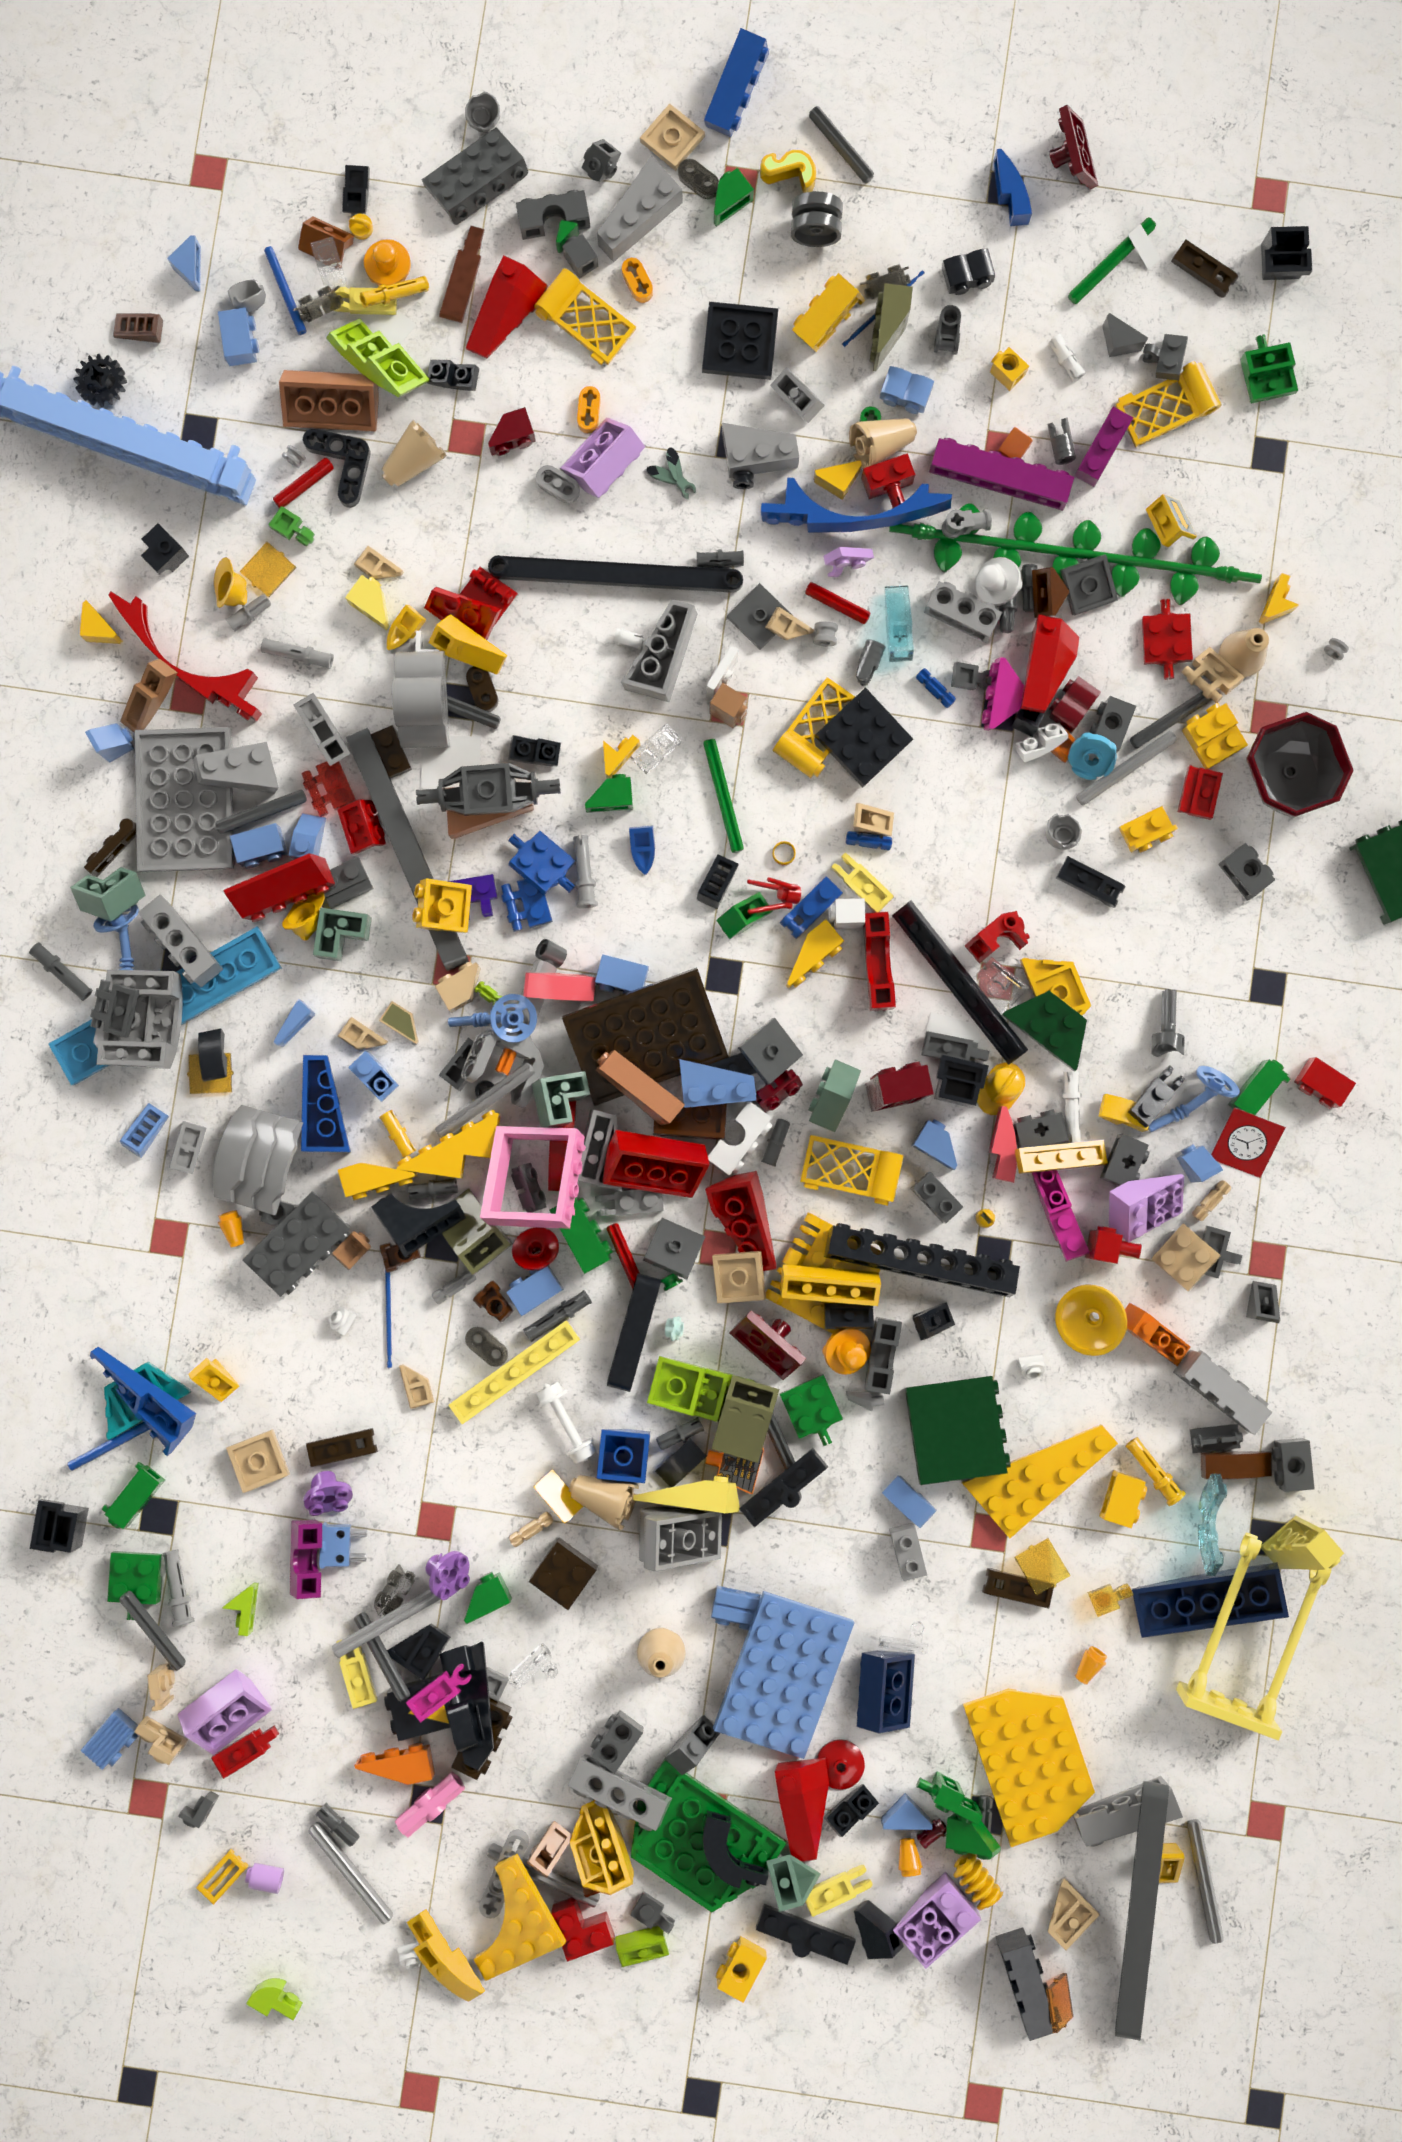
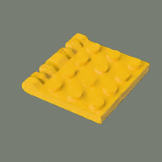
[765,1212,881,1334]

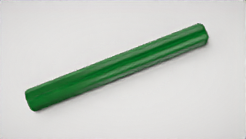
[1068,217,1156,304]
[703,739,744,853]

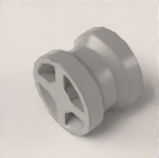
[813,621,838,646]

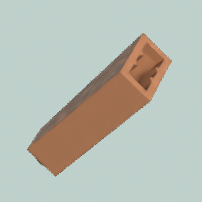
[445,782,534,839]
[596,1050,685,1126]

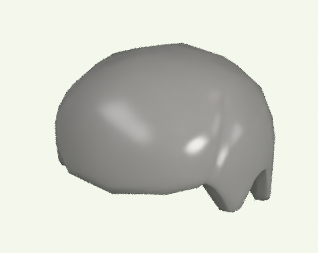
[465,91,500,132]
[228,279,266,312]
[1045,813,1082,850]

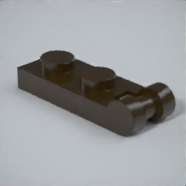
[1171,239,1238,298]
[84,818,136,877]
[306,1428,378,1467]
[982,1568,1054,1609]

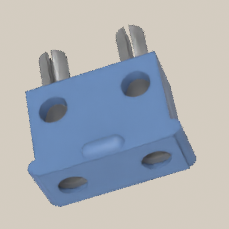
[319,1522,367,1569]

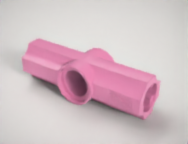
[395,1772,465,1837]

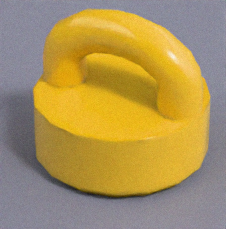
[349,214,373,240]

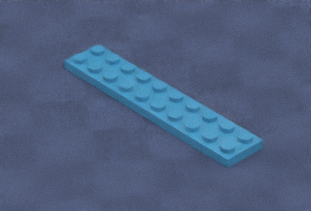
[49,926,282,1086]

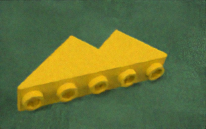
[397,1110,501,1179]

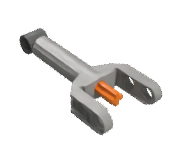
[461,939,567,1108]

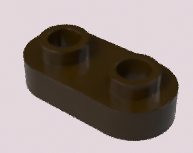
[466,666,499,712]

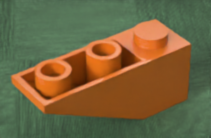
[1125,1303,1191,1366]
[354,1743,435,1785]

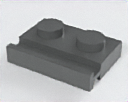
[324,857,374,909]

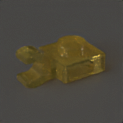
[1087,1583,1133,1617]

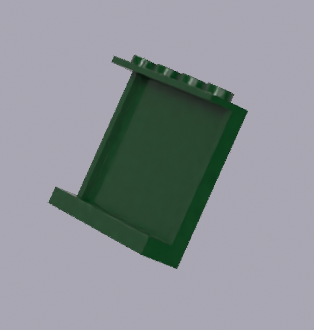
[1349,820,1402,925]
[905,1376,1011,1485]

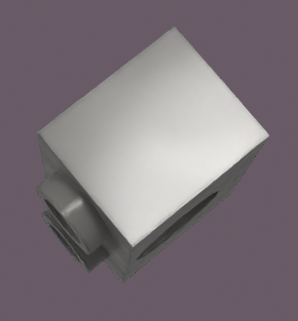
[770,367,825,423]
[889,1523,927,1581]

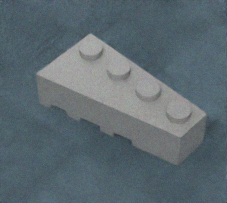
[597,156,683,262]
[621,599,698,702]
[1173,1350,1272,1435]
[1073,1776,1183,1847]

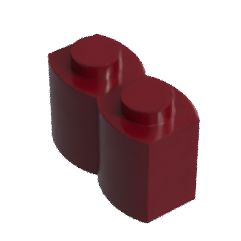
[1048,676,1101,734]

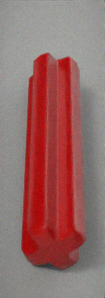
[273,458,334,508]
[805,582,871,624]
[606,1223,640,1289]

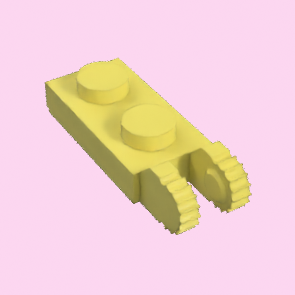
[331,287,397,315]
[831,853,894,913]
[336,1640,378,1709]
[805,1865,873,1917]

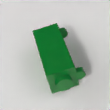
[1228,1059,1291,1115]
[102,1462,165,1529]

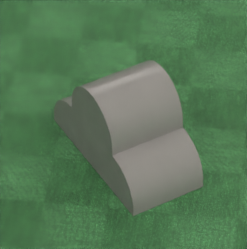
[392,651,450,748]
[639,1507,722,1571]

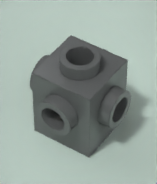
[581,139,621,182]

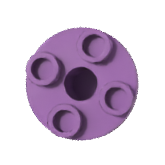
[303,1471,353,1516]
[426,1551,470,1600]

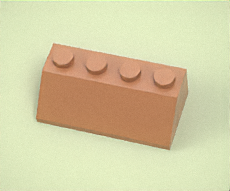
[279,370,379,431]

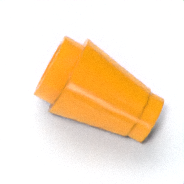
[218,1210,244,1247]
[1075,1646,1107,1685]
[899,1838,923,1877]

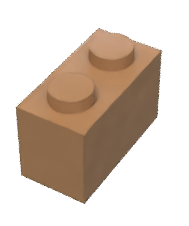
[710,683,748,728]

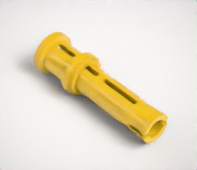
[1125,1437,1186,1506]

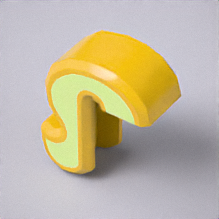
[760,149,816,193]

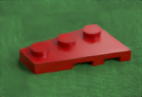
[424,587,502,640]

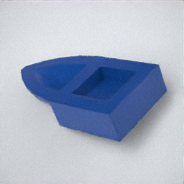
[629,825,656,875]

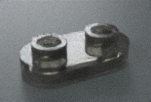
[678,159,719,199]
[465,1326,508,1367]

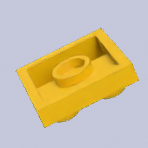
[1182,703,1248,769]
[412,878,472,933]

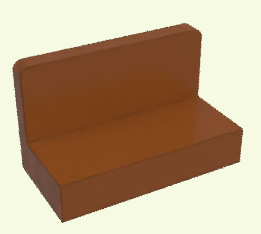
[298,216,355,268]

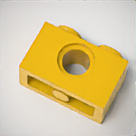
[715,1936,767,2003]

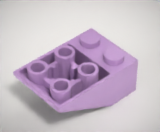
[1109,1174,1184,1243]
[893,1872,981,1969]

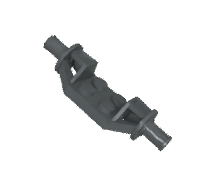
[416,763,561,816]

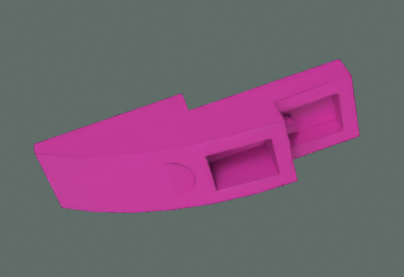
[1032,1170,1089,1262]

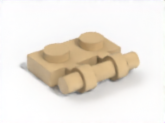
[1181,647,1244,703]

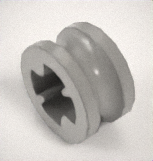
[282,445,306,468]
[1324,638,1349,660]

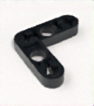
[303,429,371,508]

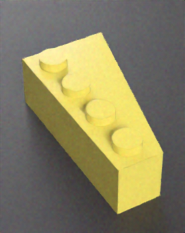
[1261,1515,1344,1570]

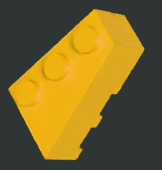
[792,273,866,352]

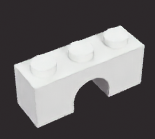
[708,1101,772,1176]

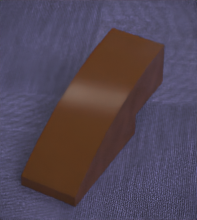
[1201,1451,1272,1479]

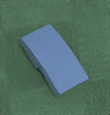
[882,1475,937,1528]

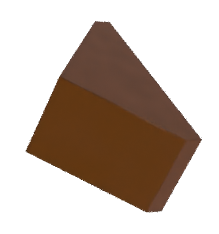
[1032,567,1070,618]

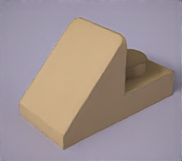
[853,803,894,836]

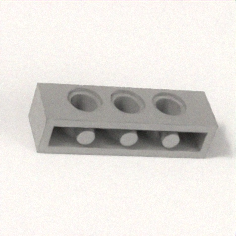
[138,895,223,987]
[568,1754,672,1831]

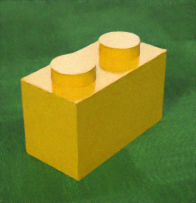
[1099,1470,1147,1529]

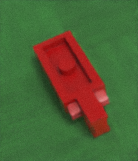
[211,1725,279,1779]

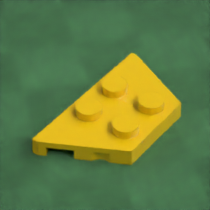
[1020,958,1091,1015]

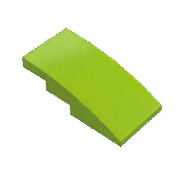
[326,318,429,397]
[647,1356,755,1422]

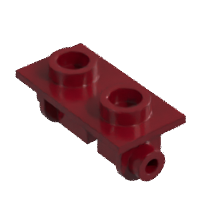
[756,1069,803,1113]

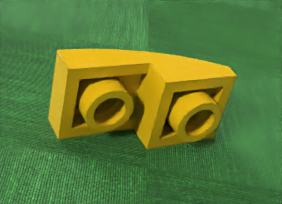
[1098,1094,1149,1132]

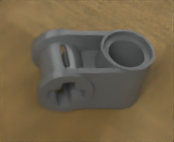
[934,305,961,355]

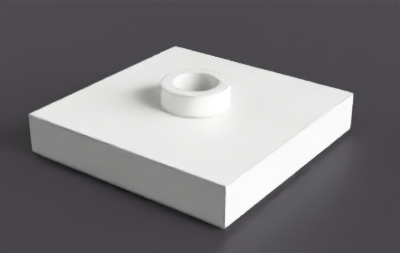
[706,646,738,700]

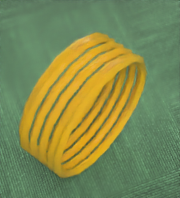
[772,841,796,865]

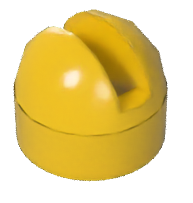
[975,1209,995,1228]

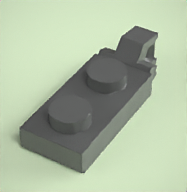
[921,1031,990,1062]

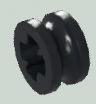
[733,471,754,489]
[475,1080,495,1097]

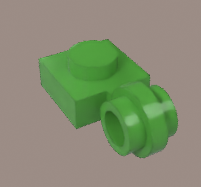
[268,506,315,546]

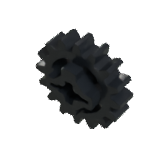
[73,354,127,407]

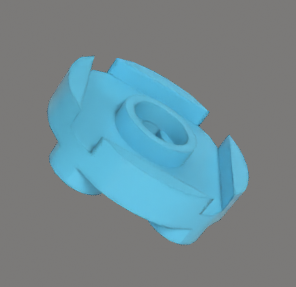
[1068,732,1117,780]

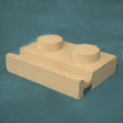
[147,1663,175,1711]

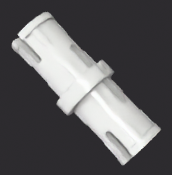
[1048,334,1086,382]

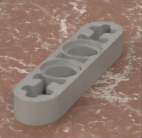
[479,1829,529,1919]

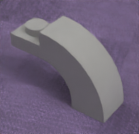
[293,693,351,766]

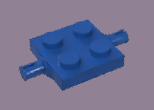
[508,831,576,895]

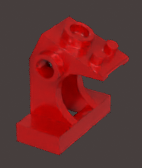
[965,911,1030,963]

